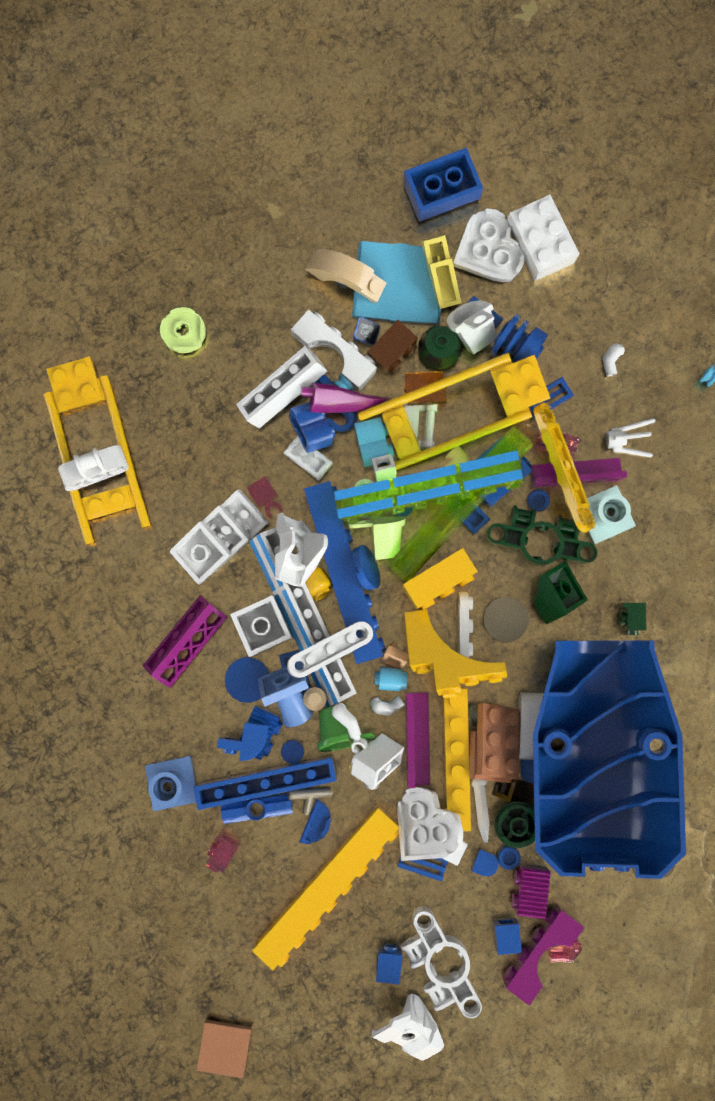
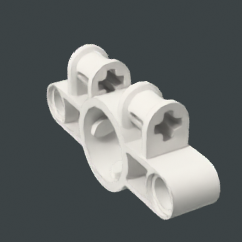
[400,906,482,1018]

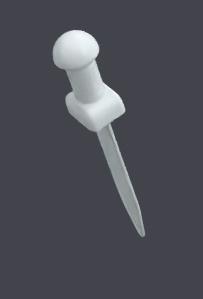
[469,761,489,843]

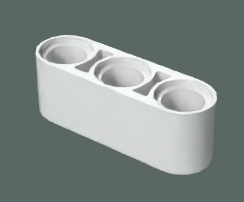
[518,692,544,760]

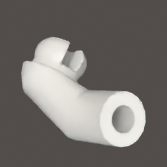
[602,343,625,377]
[369,696,405,716]

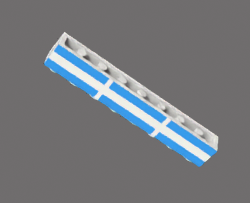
[249,527,357,707]

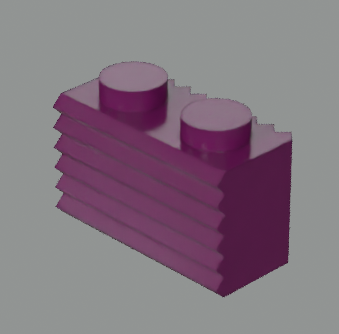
[511,864,551,919]

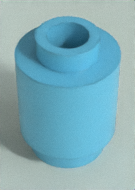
[374,667,408,692]

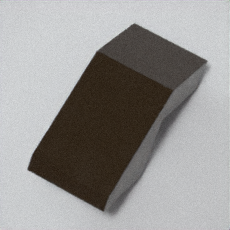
[492,779,534,808]

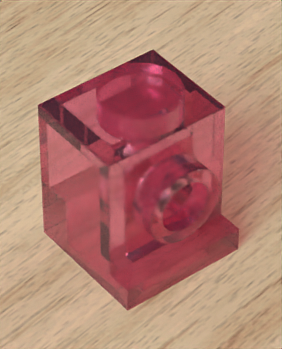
[206,832,240,873]

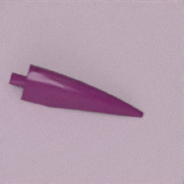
[301,383,394,413]

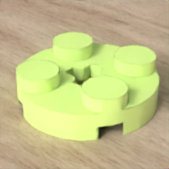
[160,307,206,353]

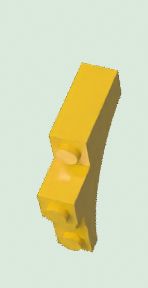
[404,609,508,698]

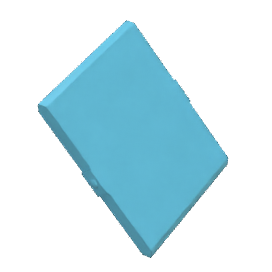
[352,241,441,325]

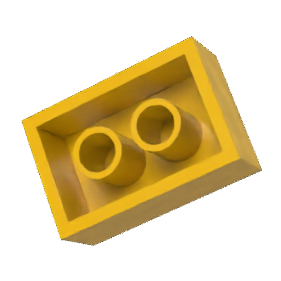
[401,548,478,610]

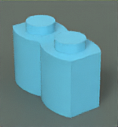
[354,417,394,470]

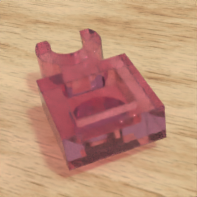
[247,476,283,519]

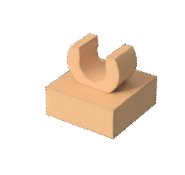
[381,641,409,670]

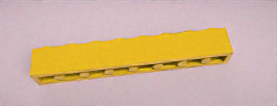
[252,805,399,970]

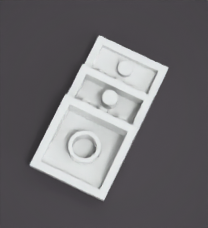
[169,489,269,585]

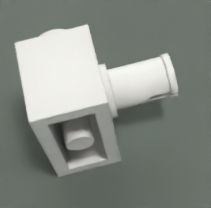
[351,734,404,790]

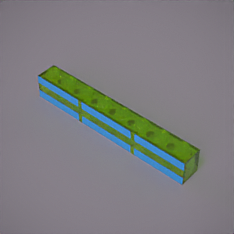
[334,451,525,524]

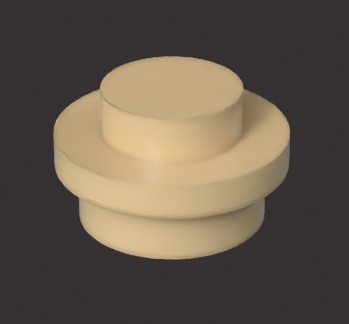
[303,687,327,711]

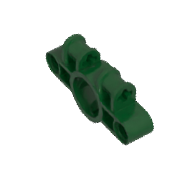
[485,505,598,566]

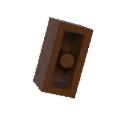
[367,320,418,375]

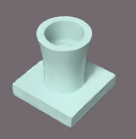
[583,485,636,544]

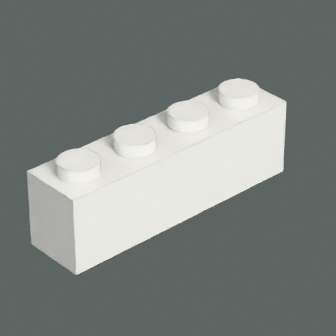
[236,346,327,428]

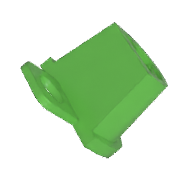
[317,706,375,752]

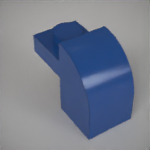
[217,721,270,761]

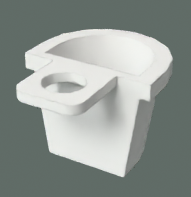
[447,300,497,354]

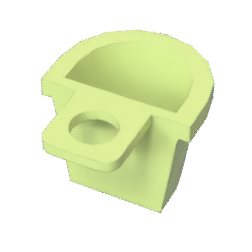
[348,516,406,560]

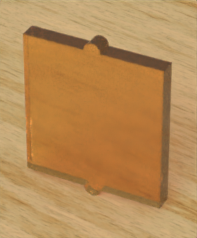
[404,371,447,406]

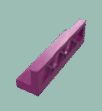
[530,458,627,488]
[142,595,227,688]
[405,692,431,788]

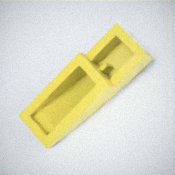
[421,235,462,309]

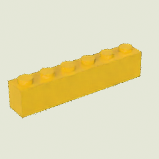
[442,688,471,831]

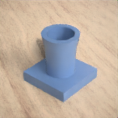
[258,662,313,727]
[145,755,197,811]

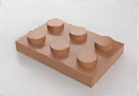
[476,703,519,780]

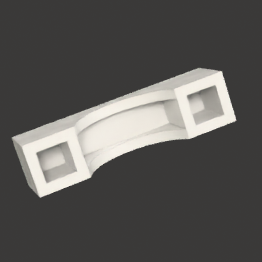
[291,310,377,392]

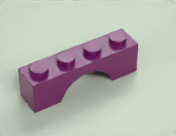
[503,905,585,1006]

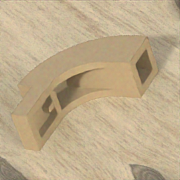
[305,249,386,303]

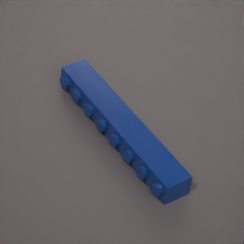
[304,481,386,664]

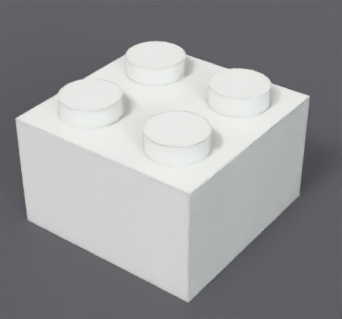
[230,595,293,657]

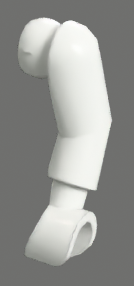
[332,703,367,753]

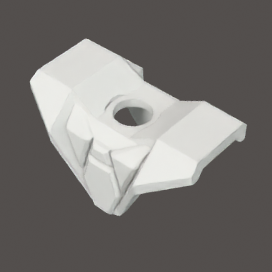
[275,513,328,587]
[371,994,444,1061]

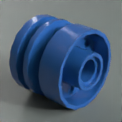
[490,314,549,363]

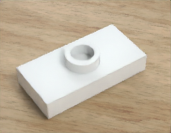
[283,435,333,481]

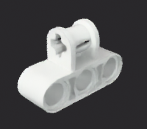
[58,445,129,491]

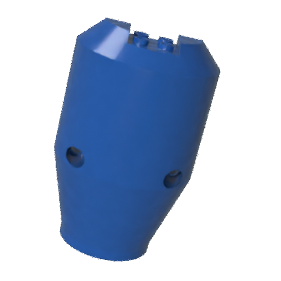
[533,640,686,879]

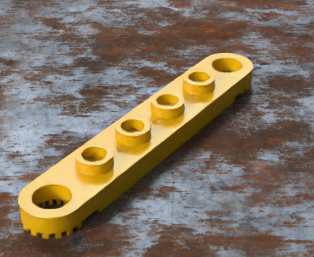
[533,402,596,533]

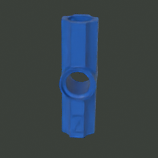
[221,793,293,824]

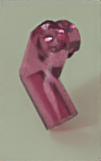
[550,939,582,963]

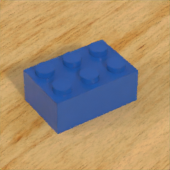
[403,147,483,222]

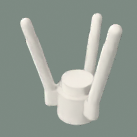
[606,418,655,457]

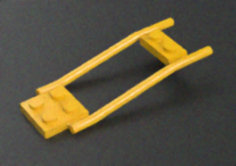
[358,352,550,470]
[43,356,151,544]

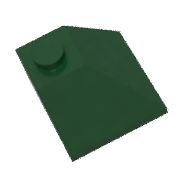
[535,561,588,624]

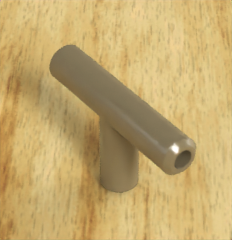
[287,788,333,815]

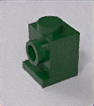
[617,603,647,635]

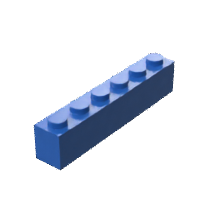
[193,755,337,810]

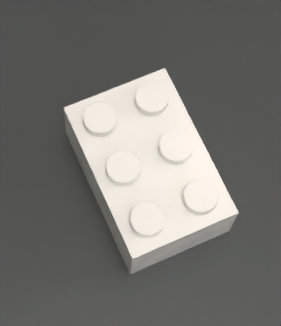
[507,195,579,281]

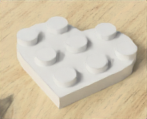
[453,208,524,282]
[397,787,463,861]

